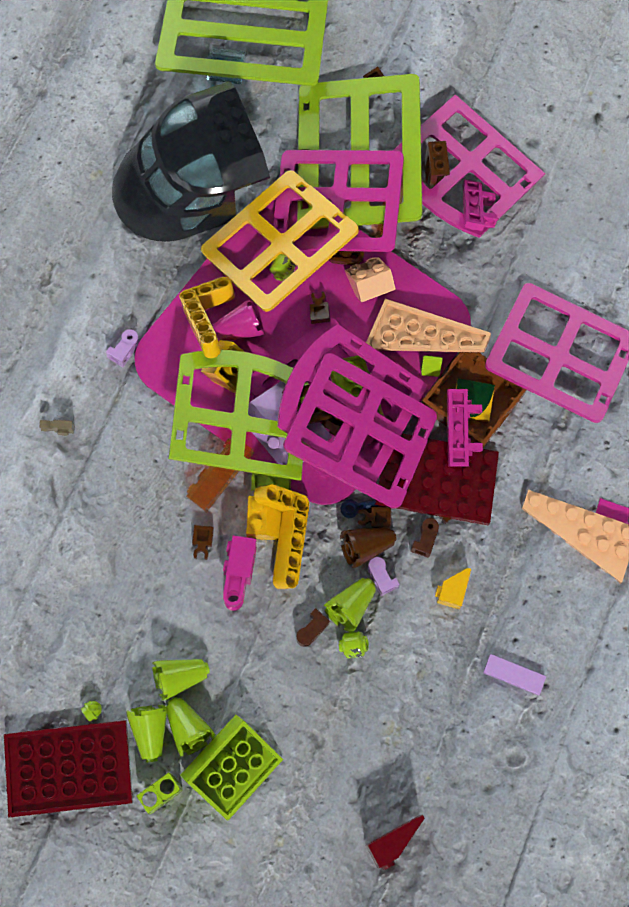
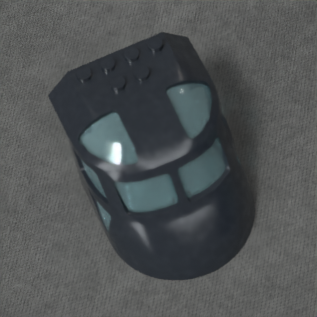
[112,81,270,242]

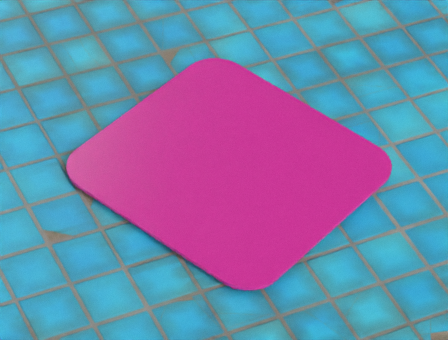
[135,198,471,505]

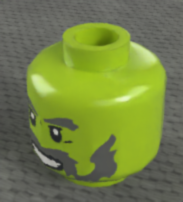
[270,254,296,281]
[339,631,369,658]

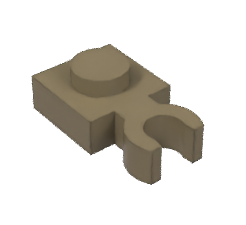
[39,420,75,436]

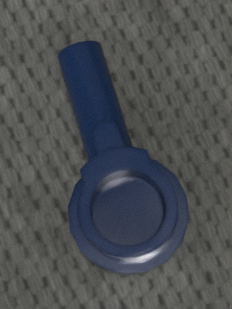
[340,499,379,519]

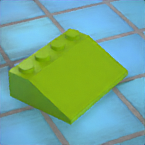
[180,715,283,821]

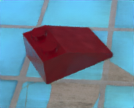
[365,815,425,870]

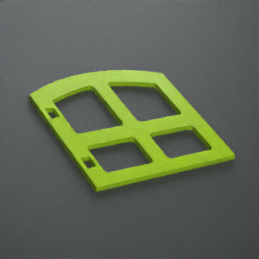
[168,350,309,480]

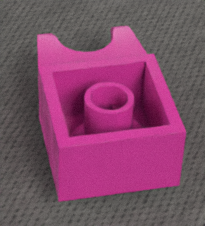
[223,535,257,611]

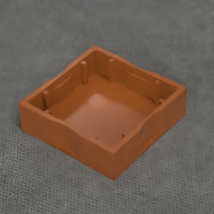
[422,352,527,449]

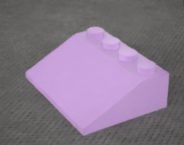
[248,381,332,465]

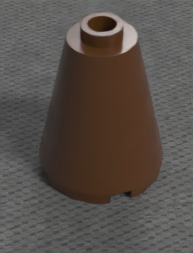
[340,527,397,568]

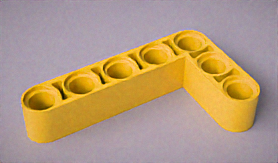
[179,277,235,358]
[254,484,309,589]

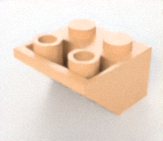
[345,257,396,302]

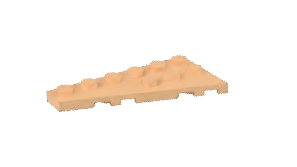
[366,299,491,352]
[522,490,629,584]

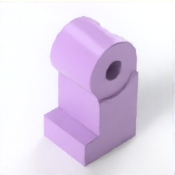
[106,329,139,367]
[368,557,400,596]

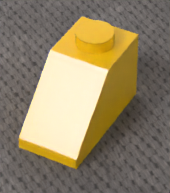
[435,568,471,609]

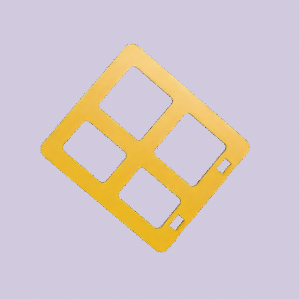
[201,170,359,312]

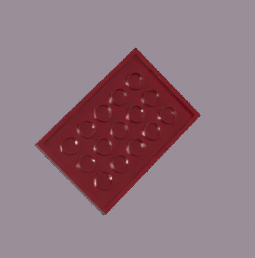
[375,433,499,526]
[4,720,133,818]

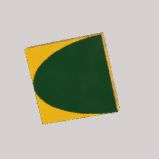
[456,378,495,422]

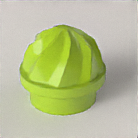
[81,701,102,722]

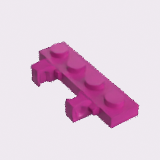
[462,179,497,231]
[447,389,483,467]

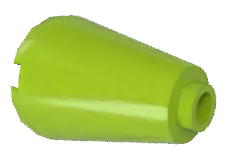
[324,578,376,632]
[152,659,210,701]
[166,697,215,756]
[126,705,167,763]

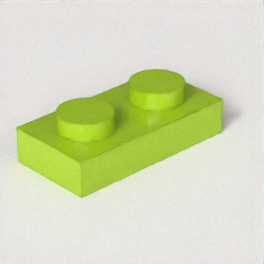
[251,473,291,491]

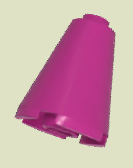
[212,299,264,342]

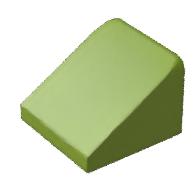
[421,356,442,377]

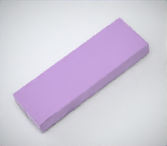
[483,654,546,696]

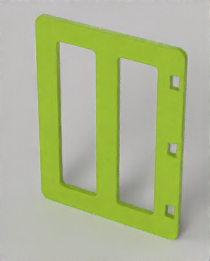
[155,0,328,86]
[297,74,422,229]

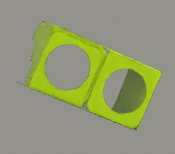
[136,772,183,815]

